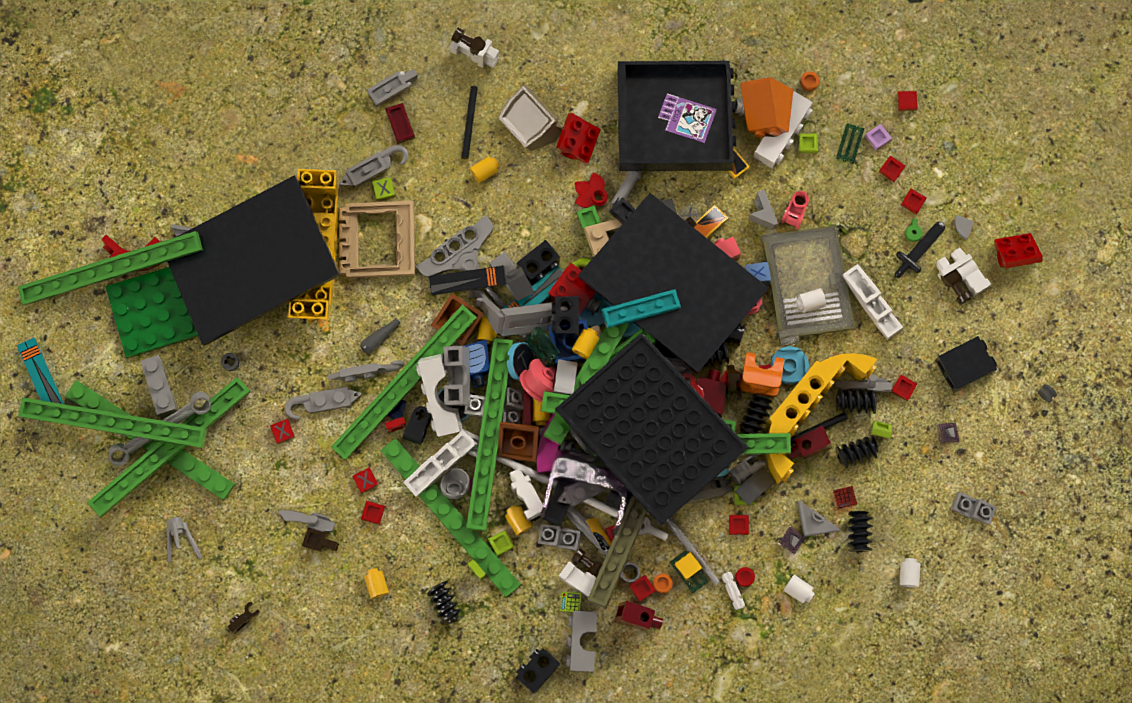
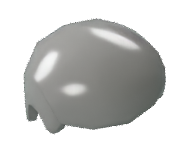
[440,468,470,499]

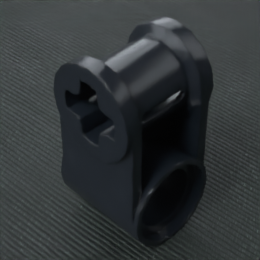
[402,406,431,446]

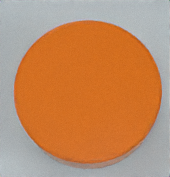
[800,71,819,91]
[653,573,672,594]

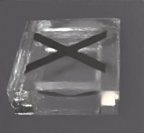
[677,203,702,222]

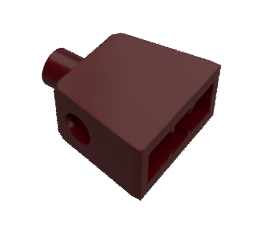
[697,369,726,418]
[789,426,832,460]
[614,601,663,631]

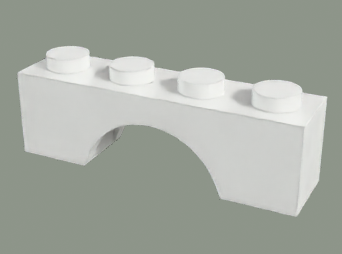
[753,91,813,169]
[416,354,462,437]

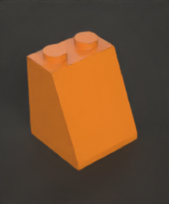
[741,77,794,138]

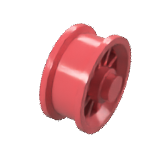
[520,359,557,402]

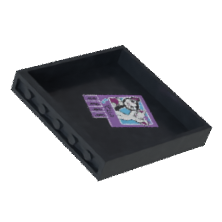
[617,61,737,171]

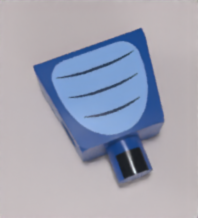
[465,340,489,388]

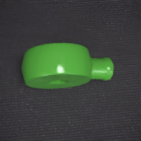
[905,218,923,242]

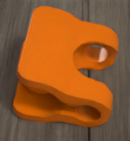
[740,352,784,397]

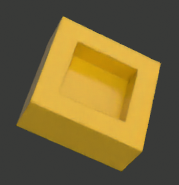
[674,552,702,580]

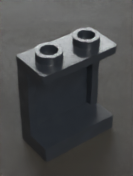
[935,336,997,394]

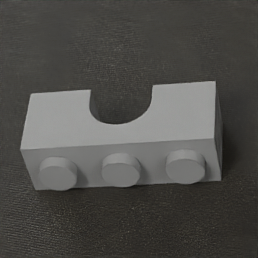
[444,346,470,406]
[141,355,178,419]
[566,611,597,673]

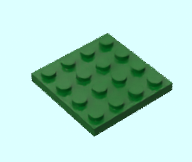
[105,267,199,359]

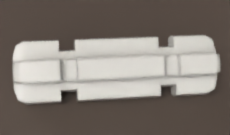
[721,572,745,610]

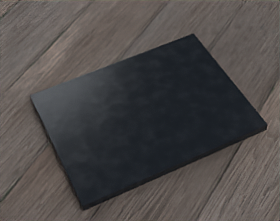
[167,175,341,346]
[578,193,768,374]
[555,333,749,526]

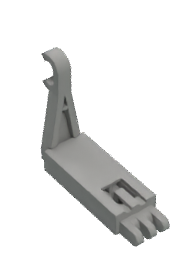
[469,289,568,336]

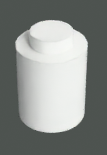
[796,288,826,313]
[899,558,920,588]
[783,575,815,604]

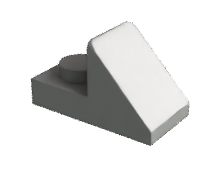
[749,190,778,230]

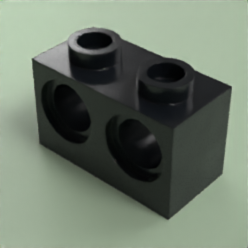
[516,240,560,284]
[552,296,579,339]
[516,648,560,695]

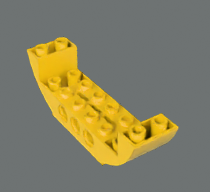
[288,169,338,320]
[766,353,878,485]

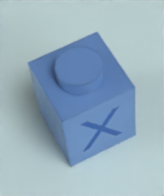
[744,262,771,285]

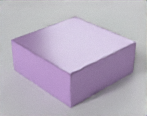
[865,124,892,151]

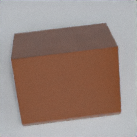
[431,293,484,346]
[498,422,540,462]

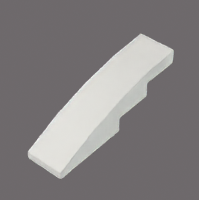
[842,264,903,340]
[403,430,477,497]

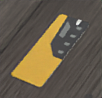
[586,518,611,550]

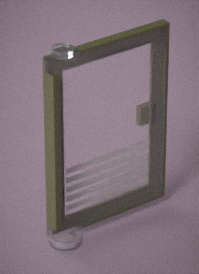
[761,225,855,346]

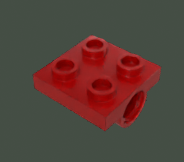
[556,113,601,164]
[994,233,1043,269]
[547,262,596,315]

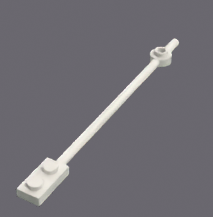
[459,429,669,541]

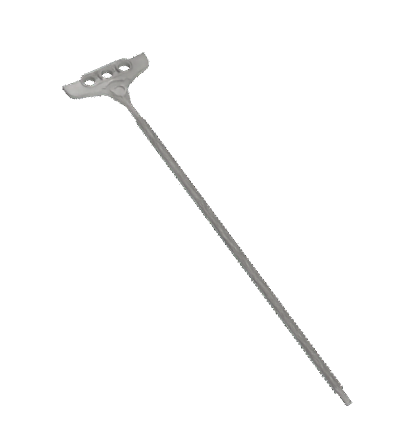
[415,215,720,585]

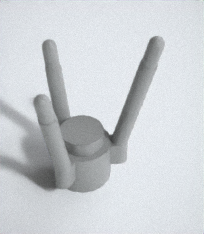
[166,517,202,563]

